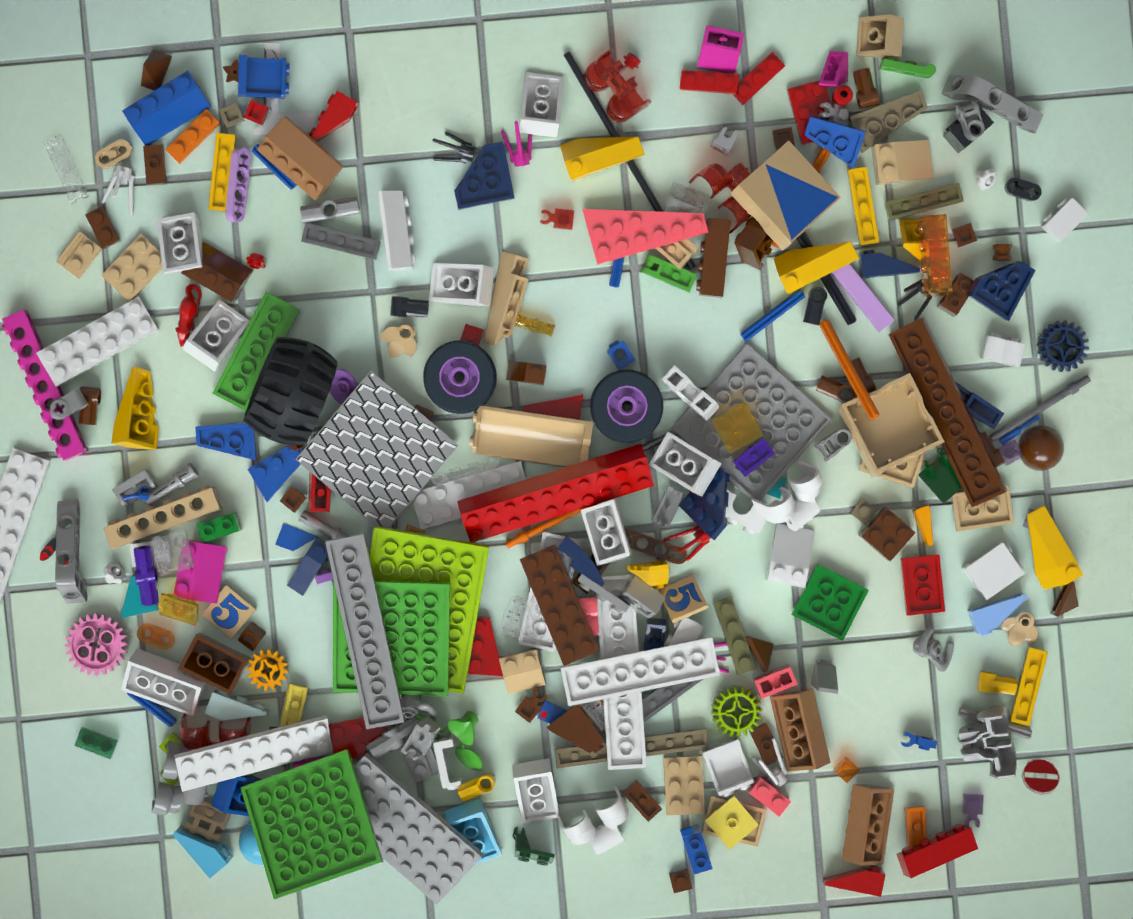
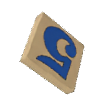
[658,575,708,623]
[202,585,256,639]

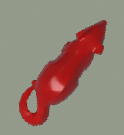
[175,284,202,347]

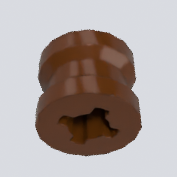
[992,244,1012,261]

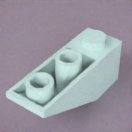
[204,689,269,720]

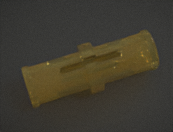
[515,314,555,337]

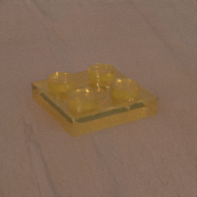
[711,402,763,454]
[159,593,199,626]

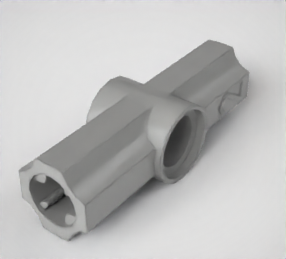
[300,197,360,223]
[365,716,420,760]

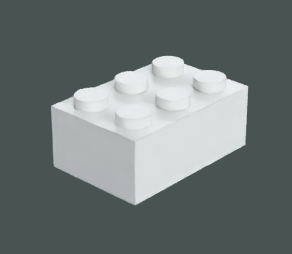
[649,432,722,496]

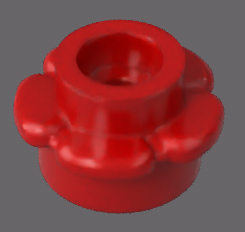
[624,52,641,70]

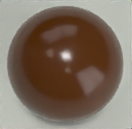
[1018,425,1064,471]

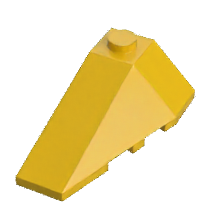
[560,137,645,181]
[774,241,860,294]
[111,366,159,450]
[1027,505,1083,589]
[627,560,669,589]

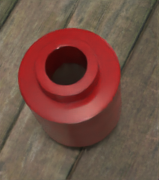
[832,85,853,107]

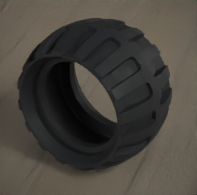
[243,337,338,445]

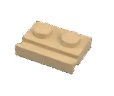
[56,231,102,279]
[655,239,698,270]

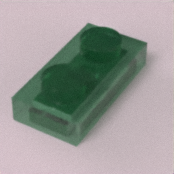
[74,727,119,759]

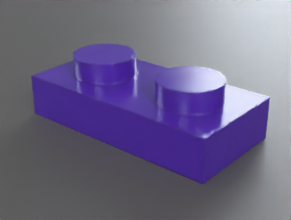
[733,438,775,477]

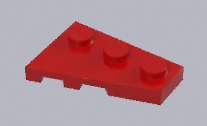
[523,395,583,420]
[468,616,503,677]

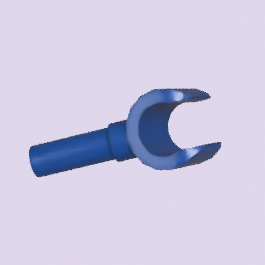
[123,486,150,501]

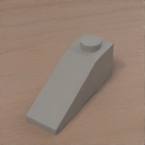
[811,660,838,694]

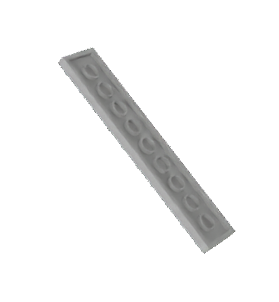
[325,533,405,729]

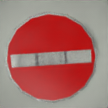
[1022,758,1060,795]

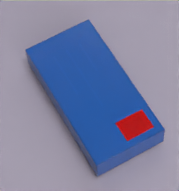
[537,700,568,724]

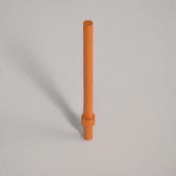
[505,503,599,549]

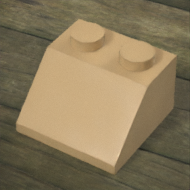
[856,14,904,58]
[499,648,546,694]

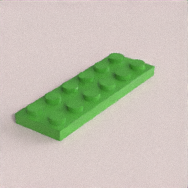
[212,292,300,411]

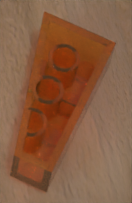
[917,214,952,297]

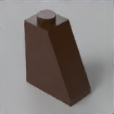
[506,361,547,386]
[547,704,605,753]

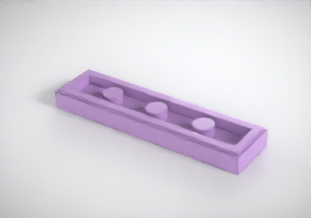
[831,264,894,332]

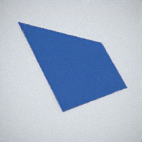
[275,523,319,551]

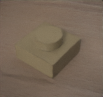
[219,102,245,128]
[850,498,877,525]

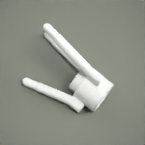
[101,166,135,215]
[752,738,788,788]

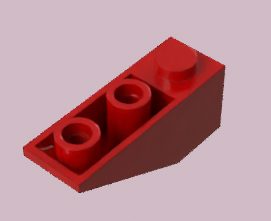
[309,91,359,142]

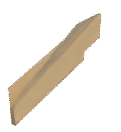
[484,251,529,346]

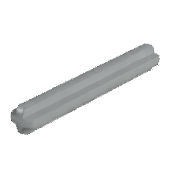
[958,706,1032,739]

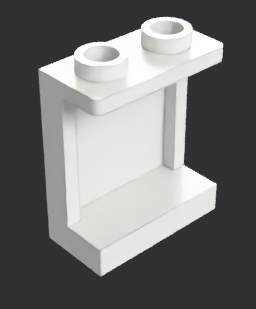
[962,542,1025,600]
[433,734,463,790]
[701,737,755,797]

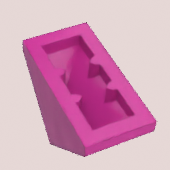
[819,51,848,86]

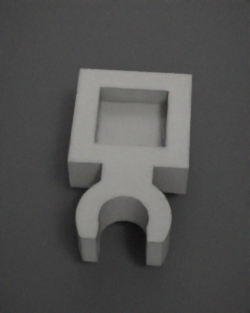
[819,102,849,126]

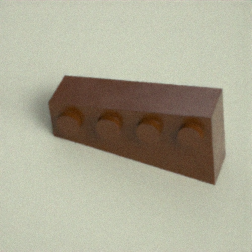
[734,216,773,271]

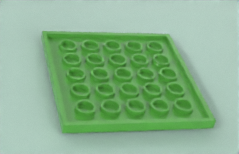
[333,580,450,696]
[240,750,383,899]

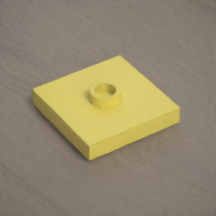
[704,795,759,850]

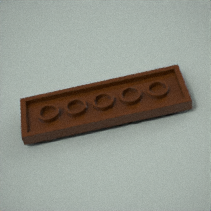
[520,544,600,666]

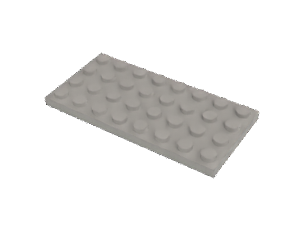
[354,753,484,904]

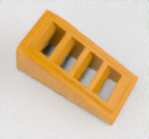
[912,505,933,546]

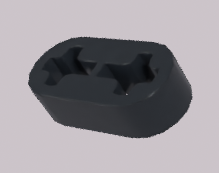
[1004,178,1042,202]

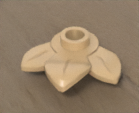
[380,323,417,357]
[1001,611,1038,646]

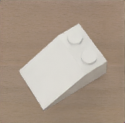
[519,72,564,137]
[156,212,202,274]
[429,263,494,307]
[183,299,250,371]
[765,523,814,588]
[512,758,560,824]

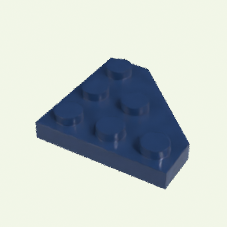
[454,142,515,210]
[967,261,1036,321]
[679,466,730,540]

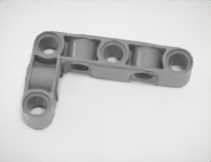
[941,75,1043,133]
[55,500,88,604]

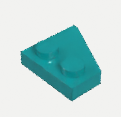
[121,576,159,618]

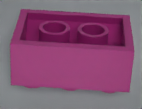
[173,540,228,603]

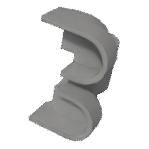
[958,704,1017,779]
[151,741,211,815]

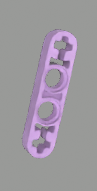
[225,148,251,222]

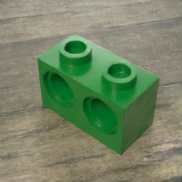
[197,512,242,543]

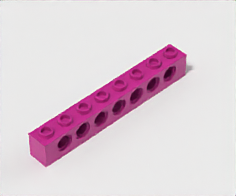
[2,310,89,461]

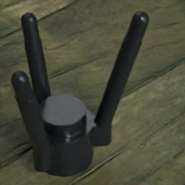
[433,132,476,164]
[897,275,938,321]

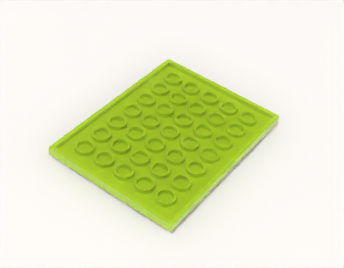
[369,526,490,694]

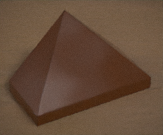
[141,49,172,91]
[1050,581,1079,617]
[746,636,774,673]

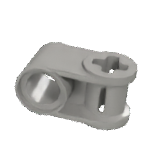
[956,101,985,141]
[50,388,88,420]
[814,429,852,462]

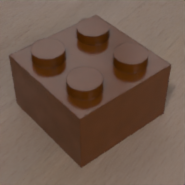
[858,507,916,562]

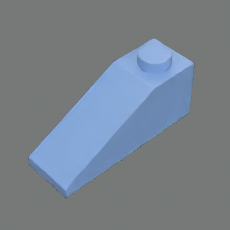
[968,593,1027,636]

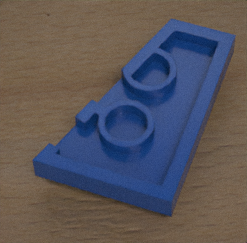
[804,116,866,169]
[195,423,257,460]
[247,445,303,502]

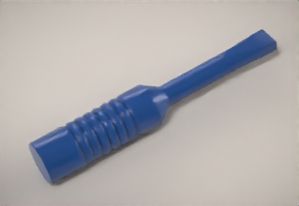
[999,415,1040,445]

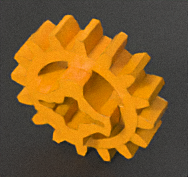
[247,649,289,691]

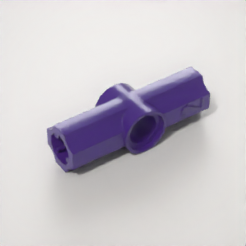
[133,545,159,606]

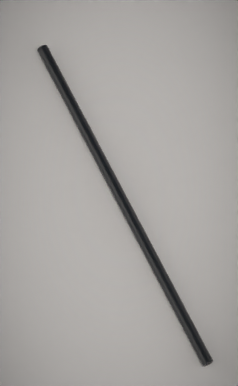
[563,51,696,270]

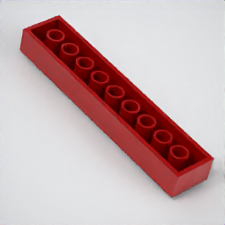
[457,444,654,543]

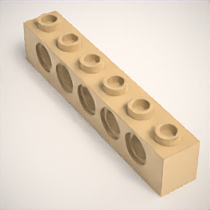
[103,485,223,550]

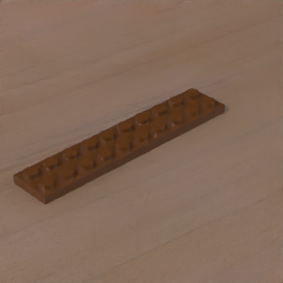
[888,317,1008,507]

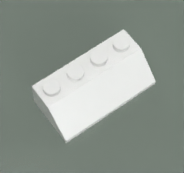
[378,191,416,272]
[121,648,206,716]

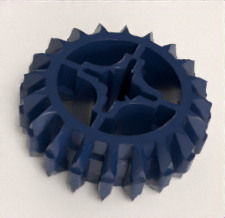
[1036,320,1089,372]

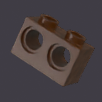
[937,273,974,317]

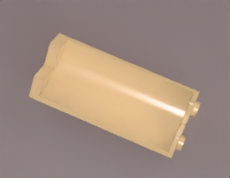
[469,406,593,467]

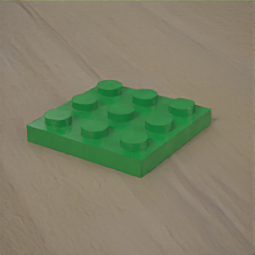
[791,564,869,641]

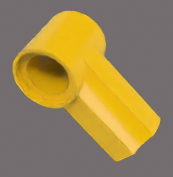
[977,671,1018,695]
[457,772,496,802]

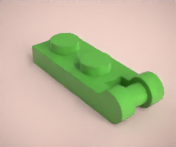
[879,57,936,79]
[640,254,697,293]

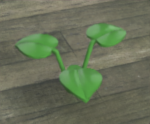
[415,711,483,771]

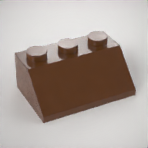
[181,242,254,304]
[178,632,251,695]

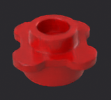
[246,253,266,269]

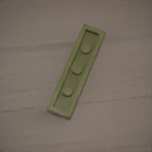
[884,183,964,221]
[713,596,756,675]

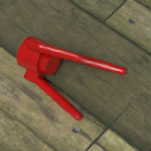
[663,525,711,561]

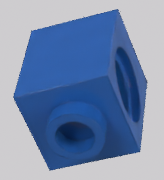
[607,340,635,370]

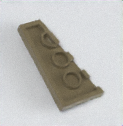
[849,90,928,153]

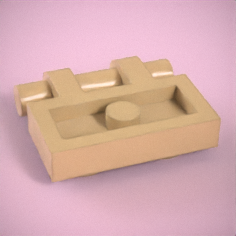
[183,801,231,842]

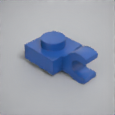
[901,732,937,751]

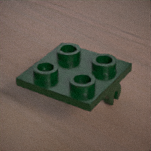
[918,448,962,504]
[512,827,555,866]

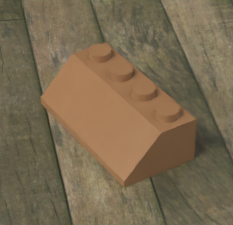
[257,116,344,200]
[770,689,831,771]
[842,784,894,866]

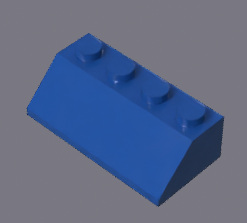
[122,71,211,146]

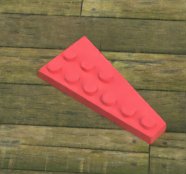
[582,209,709,265]

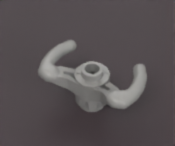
[913,625,954,672]
[401,694,437,721]

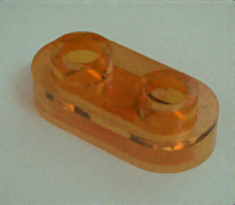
[137,623,175,650]

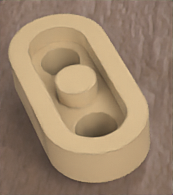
[95,139,133,169]

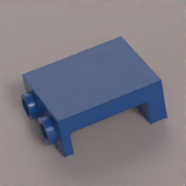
[238,55,290,99]
[680,824,713,874]

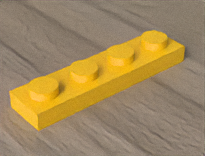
[208,133,236,212]
[847,167,879,246]
[1009,647,1048,726]

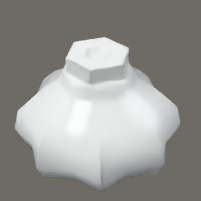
[976,168,997,191]
[103,562,126,584]

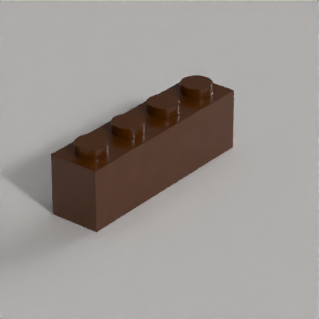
[696,218,731,298]

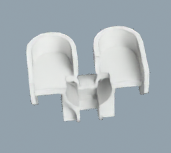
[752,460,823,531]
[557,785,629,855]

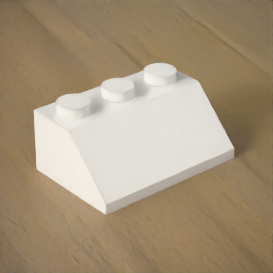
[581,499,632,566]

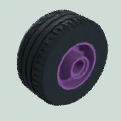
[423,340,497,414]
[590,369,664,443]

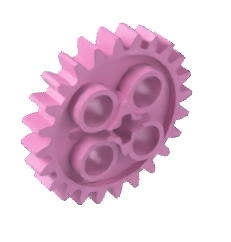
[64,613,129,676]

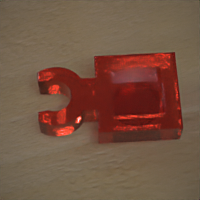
[540,208,574,230]

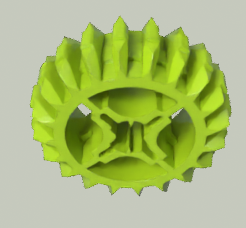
[711,685,763,737]

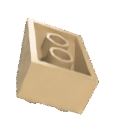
[871,140,933,185]

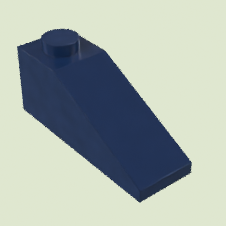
[858,250,921,279]
[287,537,328,596]

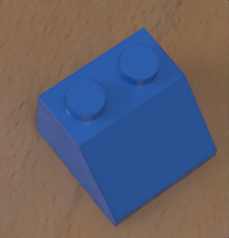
[211,774,263,816]

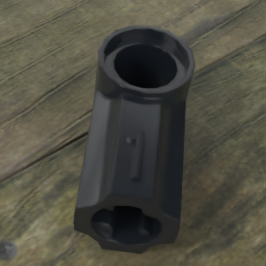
[803,287,827,326]
[390,296,429,317]

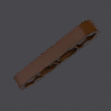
[624,528,687,564]

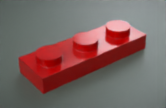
[732,52,785,106]
[680,70,739,95]

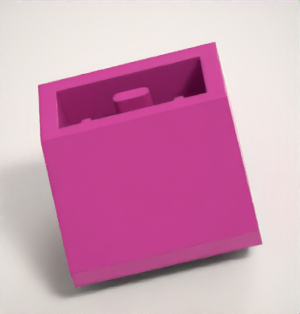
[697,25,744,74]

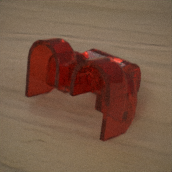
[584,48,652,123]
[689,163,752,234]
[180,713,251,750]

